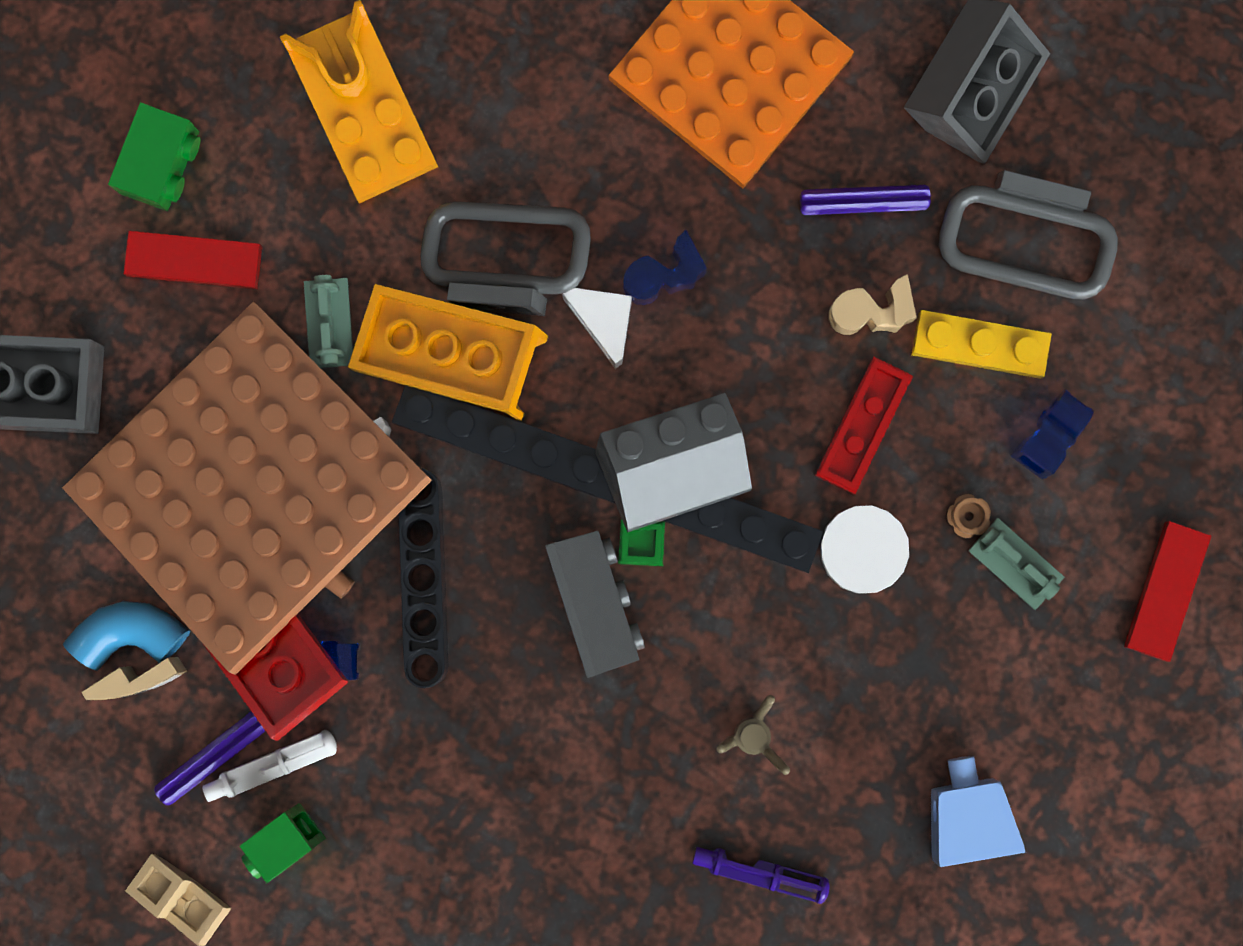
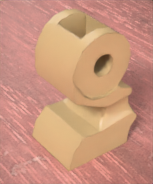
[828,274,917,335]

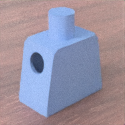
[931,756,1025,867]

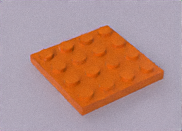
[609,0,854,188]

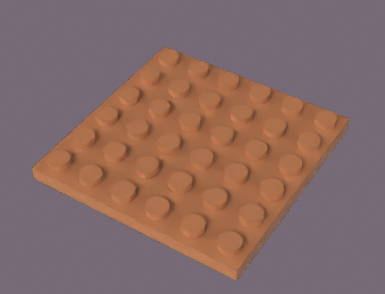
[62,301,432,675]

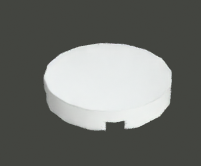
[820,505,909,593]

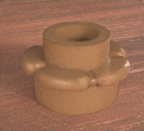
[947,494,991,538]

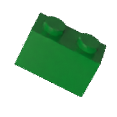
[108,102,201,212]
[240,803,326,883]

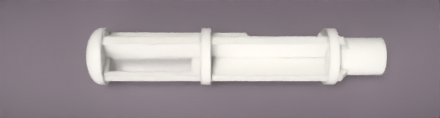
[202,730,337,802]

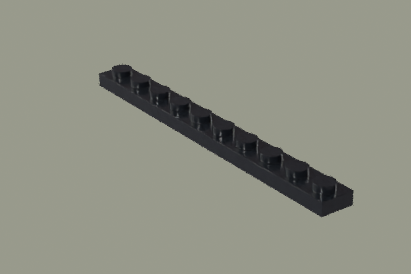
[392,385,824,573]

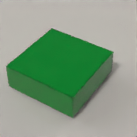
[619,520,665,566]

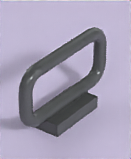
[939,170,1118,300]
[420,201,591,316]

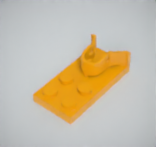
[280,0,438,204]
[348,284,548,421]

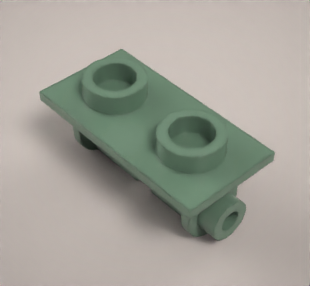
[304,275,353,368]
[968,518,1065,610]

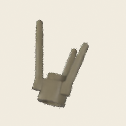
[716,695,790,775]

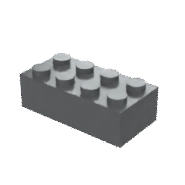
[0,335,105,434]

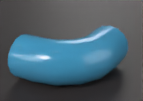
[63,601,190,671]

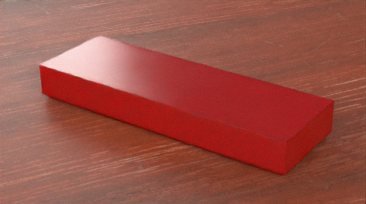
[123,231,263,290]
[814,357,913,495]
[1124,521,1212,662]

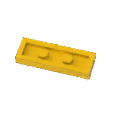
[911,310,1052,379]

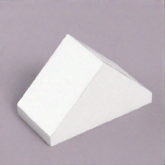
[562,288,632,369]

